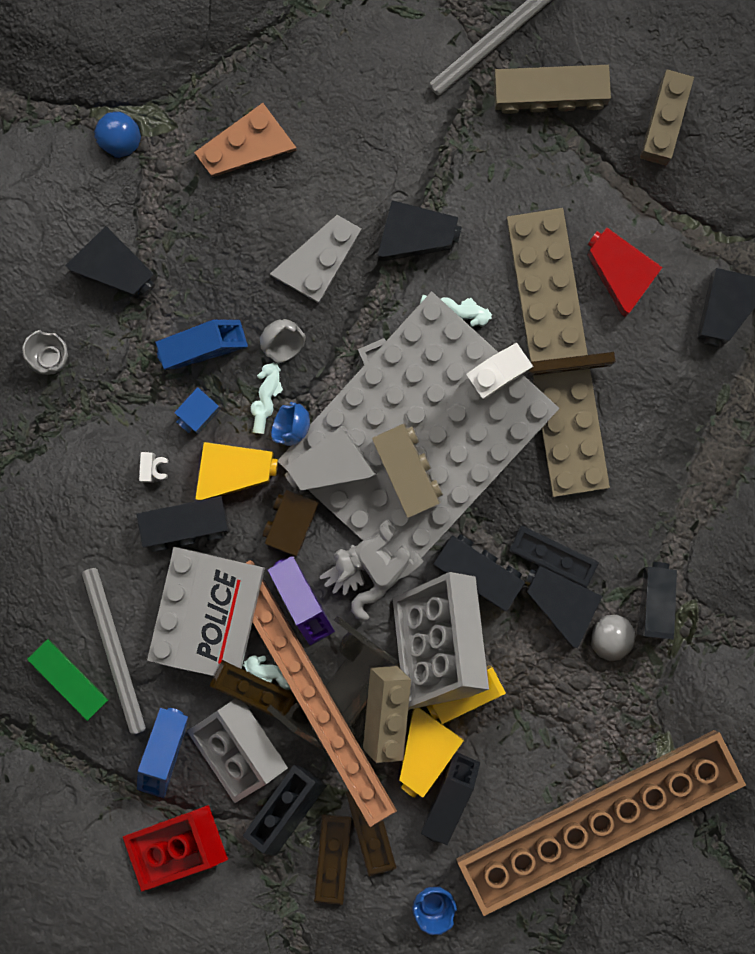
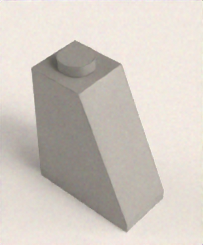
[284,426,377,490]

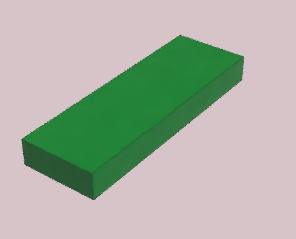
[27,639,109,721]

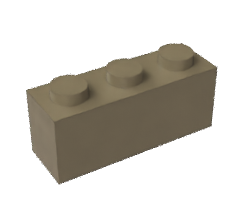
[640,69,694,166]
[372,423,443,518]
[363,666,411,763]

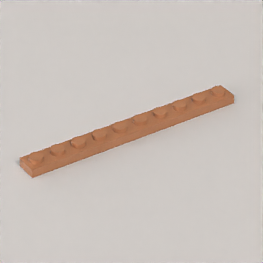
[246,560,397,827]

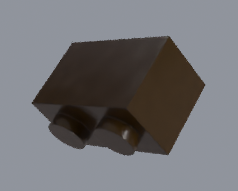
[262,490,319,557]

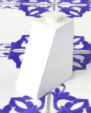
[466,343,533,399]

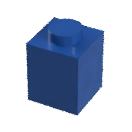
[174,387,221,434]

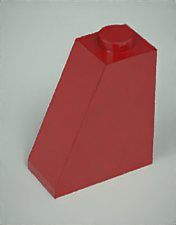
[587,227,663,317]

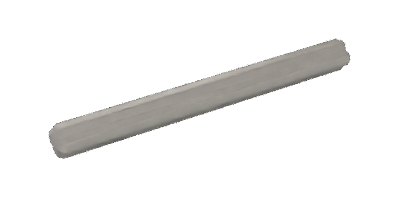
[430,0,552,96]
[82,568,146,734]

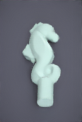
[420,295,492,327]
[251,362,283,434]
[243,655,291,690]

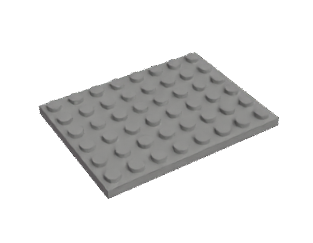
[278,291,559,578]

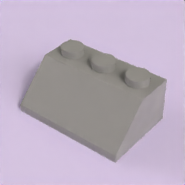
[187,699,288,803]

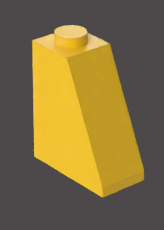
[196,442,278,501]
[427,665,506,724]
[399,707,464,798]

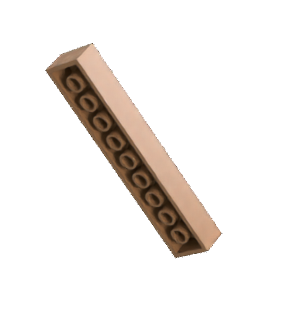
[456,730,746,916]

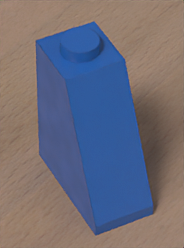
[156,320,248,369]
[137,708,188,798]

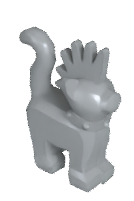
[320,520,424,621]

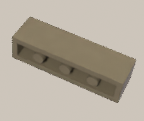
[494,65,611,114]

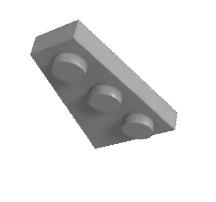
[270,215,362,303]

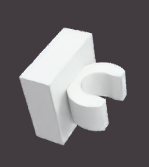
[139,452,169,483]

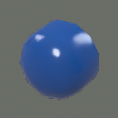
[94,111,141,158]
[271,402,310,446]
[412,887,457,935]

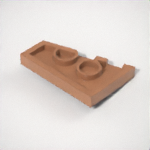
[194,103,297,177]

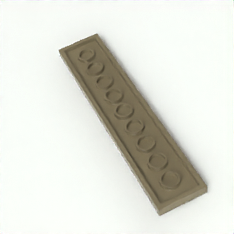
[506,208,610,497]

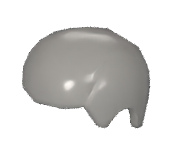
[260,319,306,363]
[22,330,69,375]
[591,614,635,661]

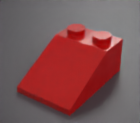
[123,805,228,892]

